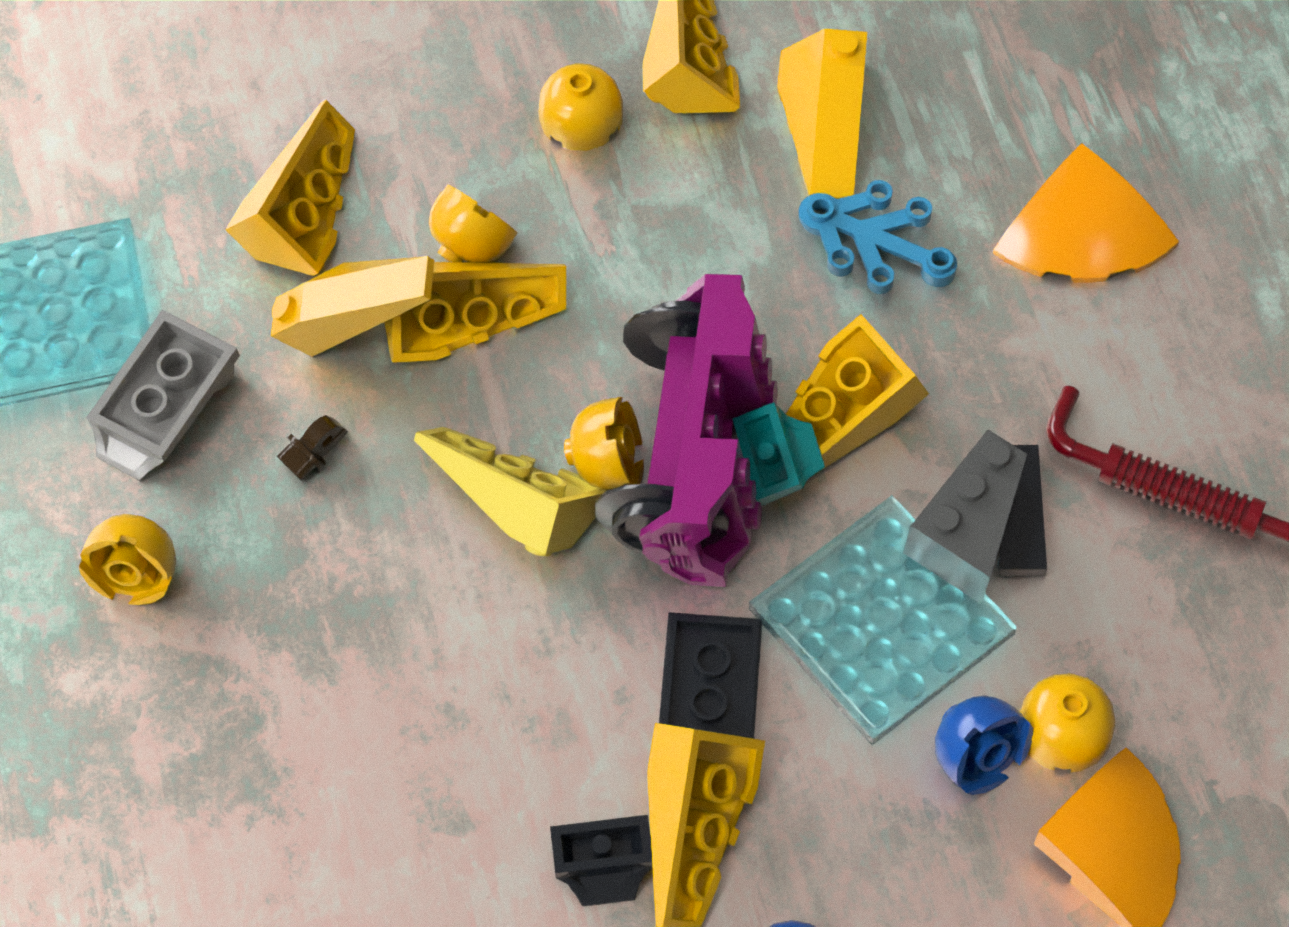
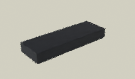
[997,445,1047,576]

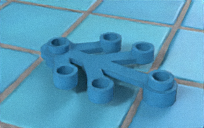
[798,180,957,294]

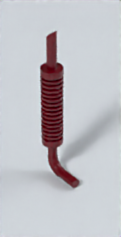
[1046,386,1289,542]

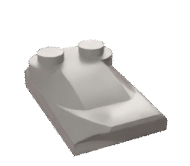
[86,310,240,480]

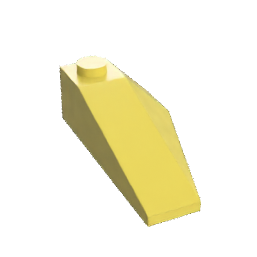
[414,427,609,557]

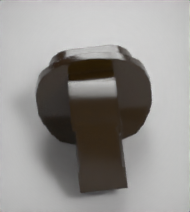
[277,415,348,480]

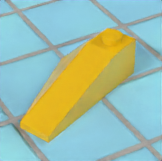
[777,29,867,199]
[647,723,765,927]

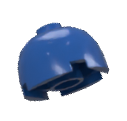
[935,695,1033,795]

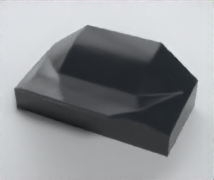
[550,815,653,907]

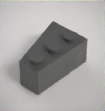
[903,429,1027,604]

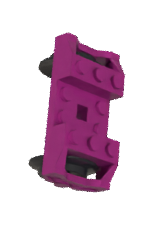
[595,274,778,587]

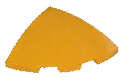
[992,143,1179,283]
[1034,747,1181,927]

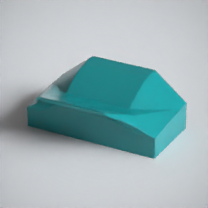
[732,402,825,506]

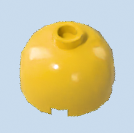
[538,63,623,151]
[428,184,518,263]
[564,397,644,490]
[79,514,176,605]
[1020,673,1115,772]

